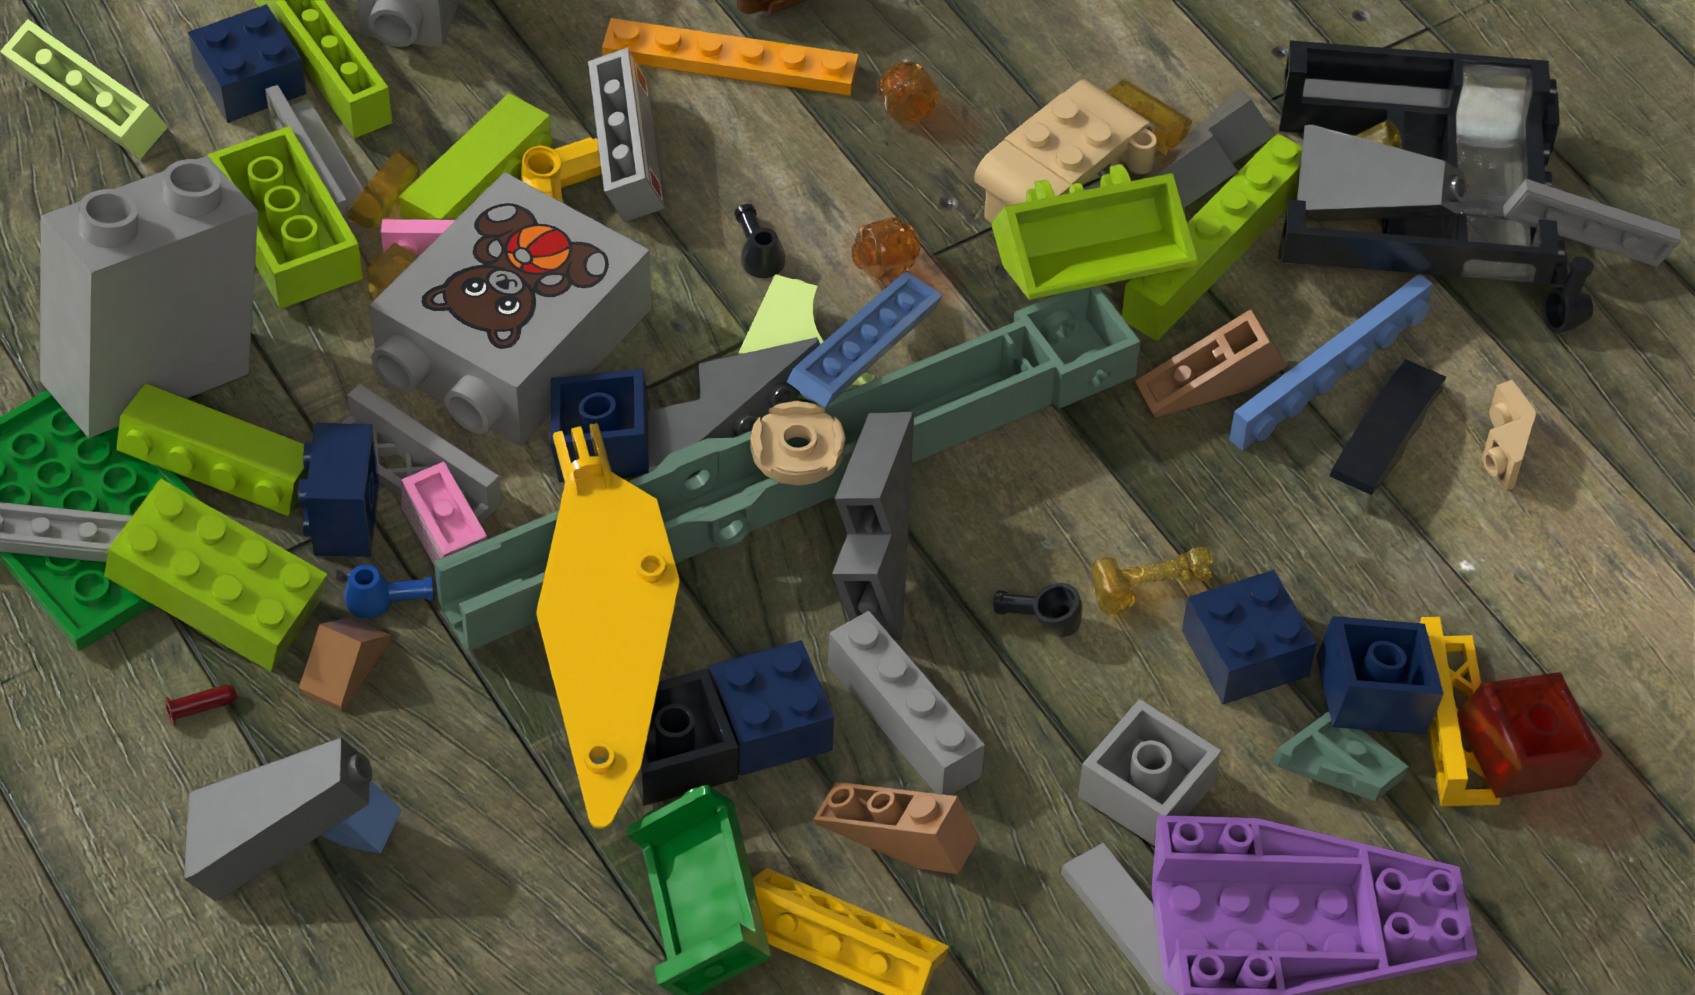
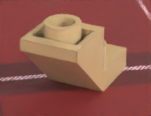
[1482,380,1537,491]

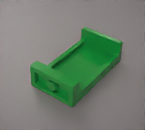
[626,785,771,995]

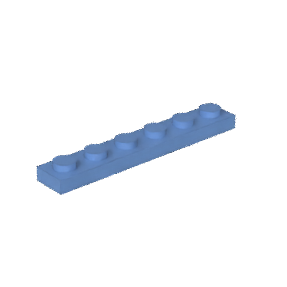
[787,271,943,408]
[1229,274,1433,451]

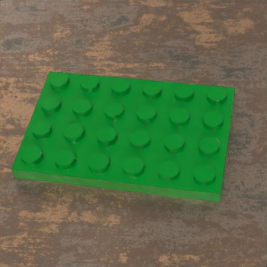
[0,390,200,652]

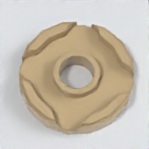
[750,401,845,486]

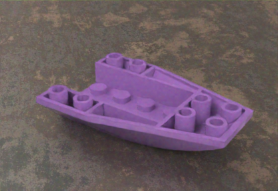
[1152,815,1477,995]

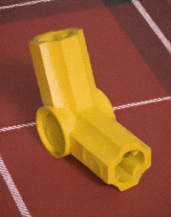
[520,137,602,203]

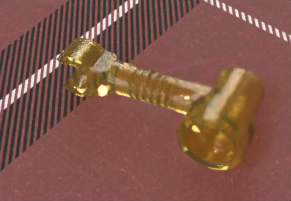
[1090,547,1214,615]

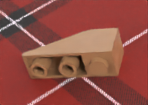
[813,782,980,874]

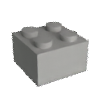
[1078,699,1222,846]

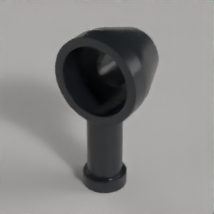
[734,204,785,278]
[1542,256,1594,333]
[993,583,1083,637]

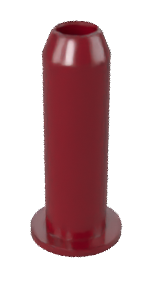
[164,685,237,725]

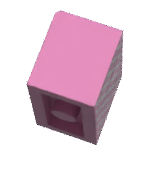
[401,461,487,564]

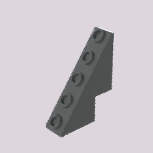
[1141,88,1275,208]
[647,337,820,480]
[832,412,914,640]

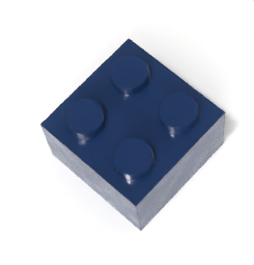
[188,4,306,123]
[550,369,651,483]
[298,423,380,557]
[1182,570,1317,704]
[1316,616,1444,734]
[709,640,834,776]

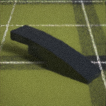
[1329,359,1447,495]

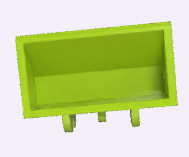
[991,164,1198,300]

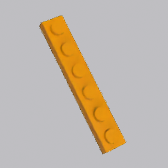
[602,18,858,96]

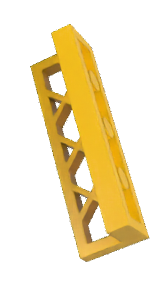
[1419,617,1502,806]
[752,868,950,995]

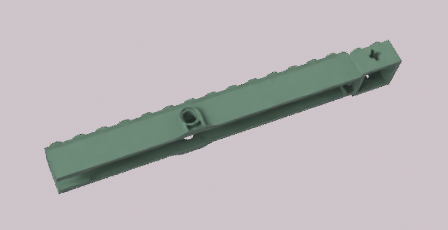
[434,286,1141,651]

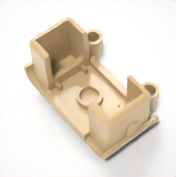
[974,79,1157,223]

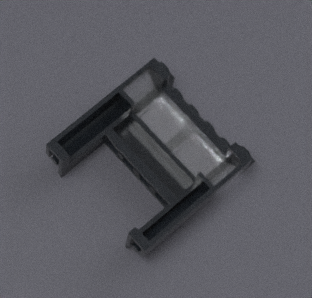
[1277,40,1568,285]

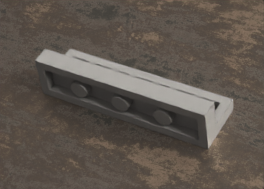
[265,85,380,234]
[342,384,502,524]

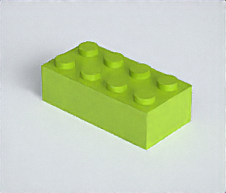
[207,126,363,309]
[104,478,327,672]

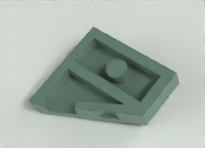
[1272,711,1409,801]

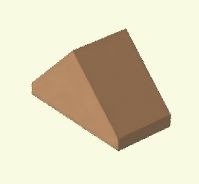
[299,617,391,712]

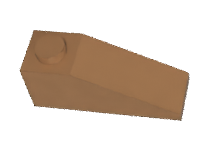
[1135,309,1287,418]

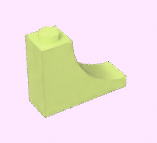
[739,274,875,403]

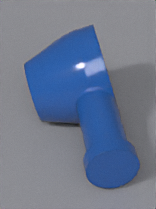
[344,565,435,619]

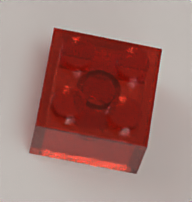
[1457,672,1603,798]

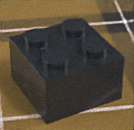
[634,669,738,806]

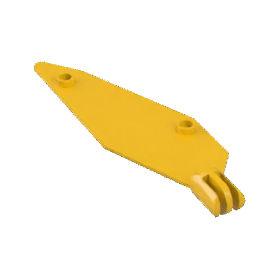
[536,423,680,829]

